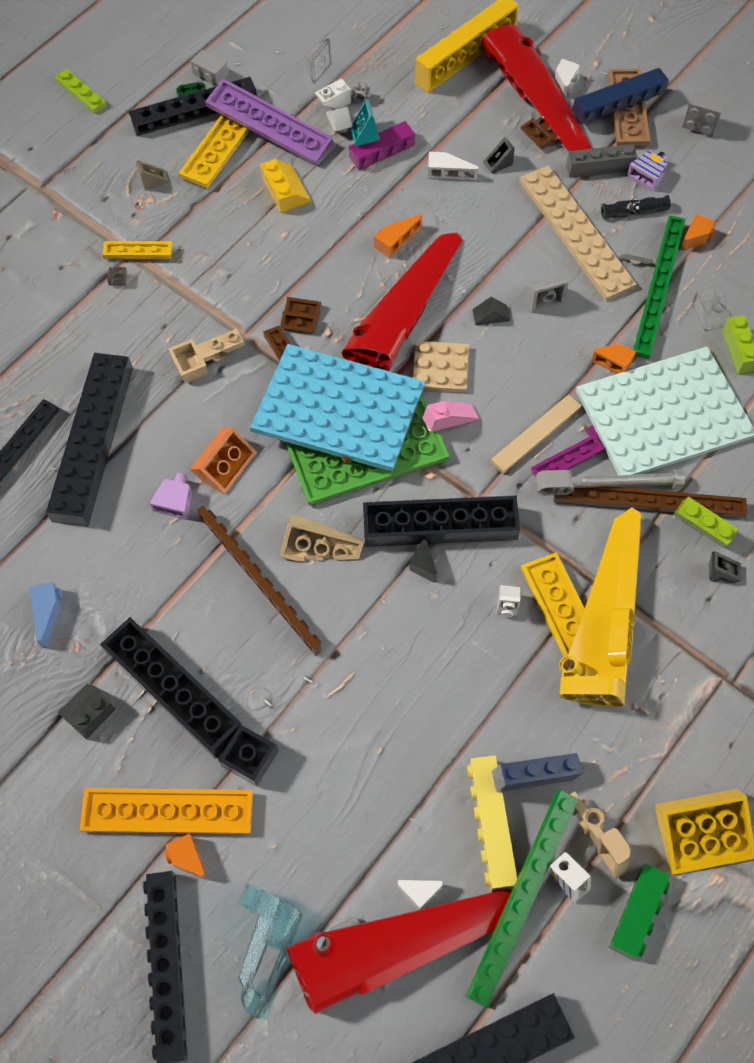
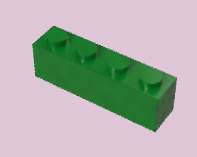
[608,863,671,960]

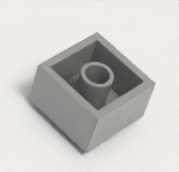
[682,90,727,137]

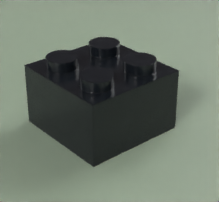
[218,725,279,787]

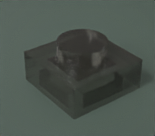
[107,267,128,286]

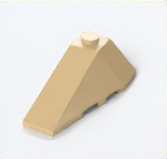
[279,514,364,561]

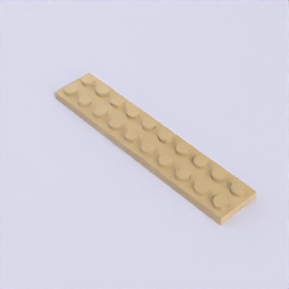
[519,165,636,301]

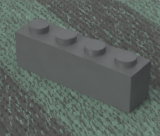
[566,144,637,178]

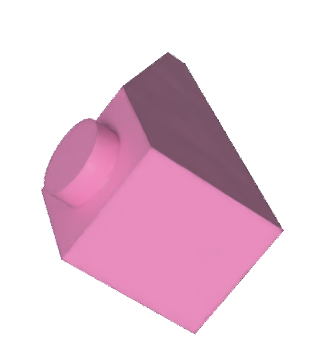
[423,401,479,432]

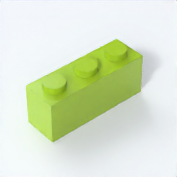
[723,315,754,374]
[674,497,738,547]

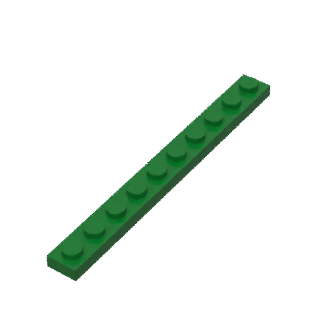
[633,215,686,359]
[465,789,578,1008]

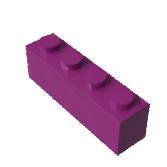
[349,121,415,170]

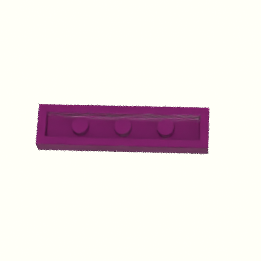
[531,435,604,478]

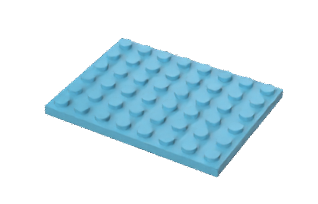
[250,344,425,472]

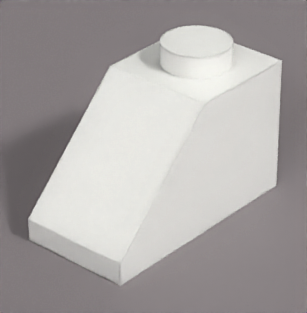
[326,107,352,134]

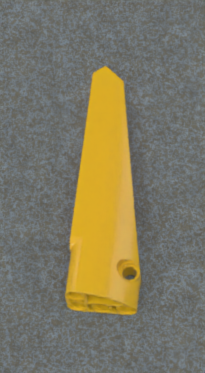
[559,508,642,707]

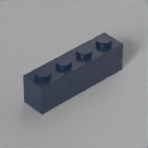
[491,753,583,792]

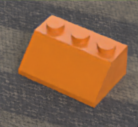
[190,427,257,494]

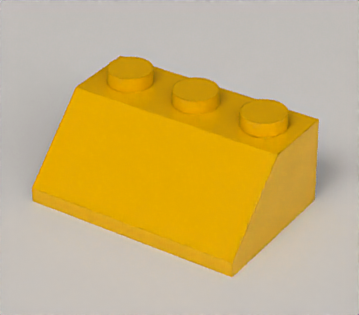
[260,159,311,213]

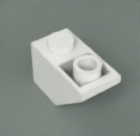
[554,59,581,98]
[315,79,351,109]
[497,585,520,618]

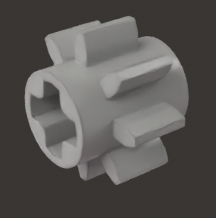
[351,82,371,102]

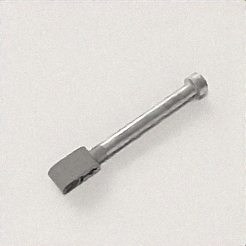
[536,469,685,496]

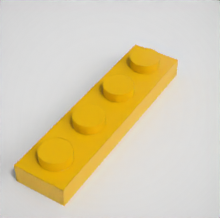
[102,241,173,259]

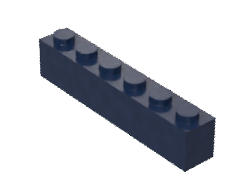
[572,67,669,124]

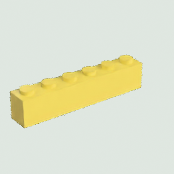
[467,755,517,891]

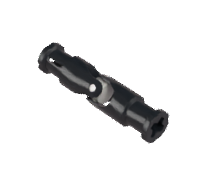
[601,195,671,219]

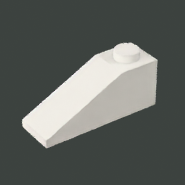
[428,152,478,180]

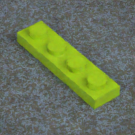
[54,68,107,114]

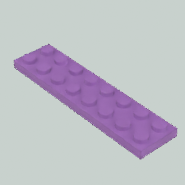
[205,79,333,165]

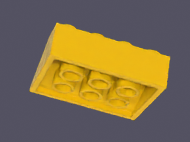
[655,789,754,875]

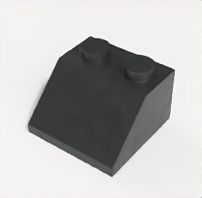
[58,683,116,739]

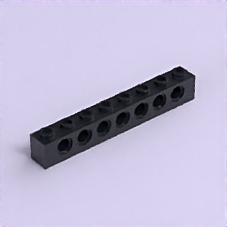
[128,76,257,136]
[143,871,188,1063]

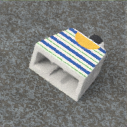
[549,852,591,903]

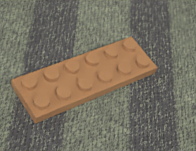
[608,69,650,146]

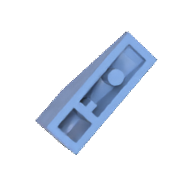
[30,582,63,648]

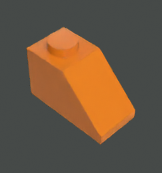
[681,214,716,251]
[591,344,636,374]
[164,834,208,879]

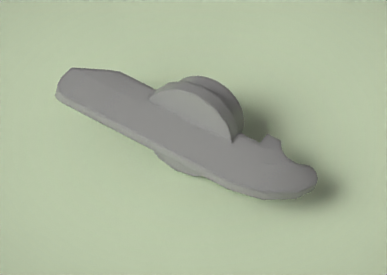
[619,253,653,266]

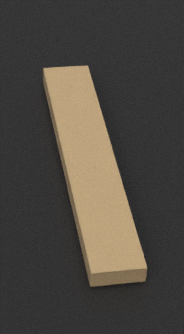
[491,394,582,474]

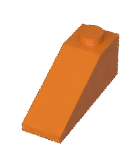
[374,214,423,258]

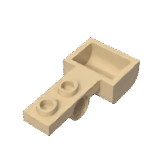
[168,328,245,382]
[570,792,630,879]

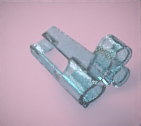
[238,884,302,1019]

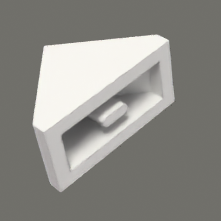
[398,880,442,910]

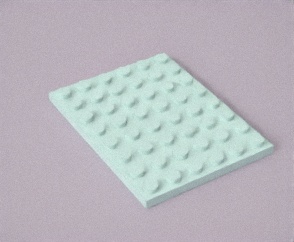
[575,347,754,475]

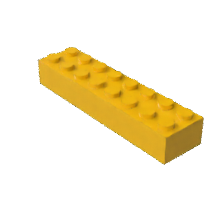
[415,0,519,93]

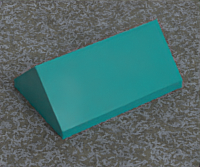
[351,98,380,146]

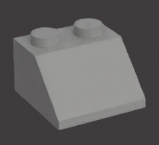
[524,277,568,313]

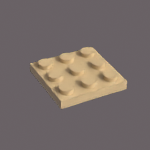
[413,341,469,393]

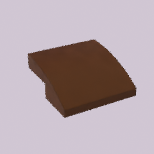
[520,116,560,149]
[280,297,322,334]

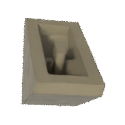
[136,160,169,190]

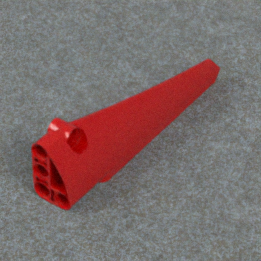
[481,24,592,152]
[341,233,463,372]
[287,888,512,1014]

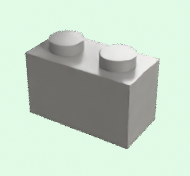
[191,50,229,86]

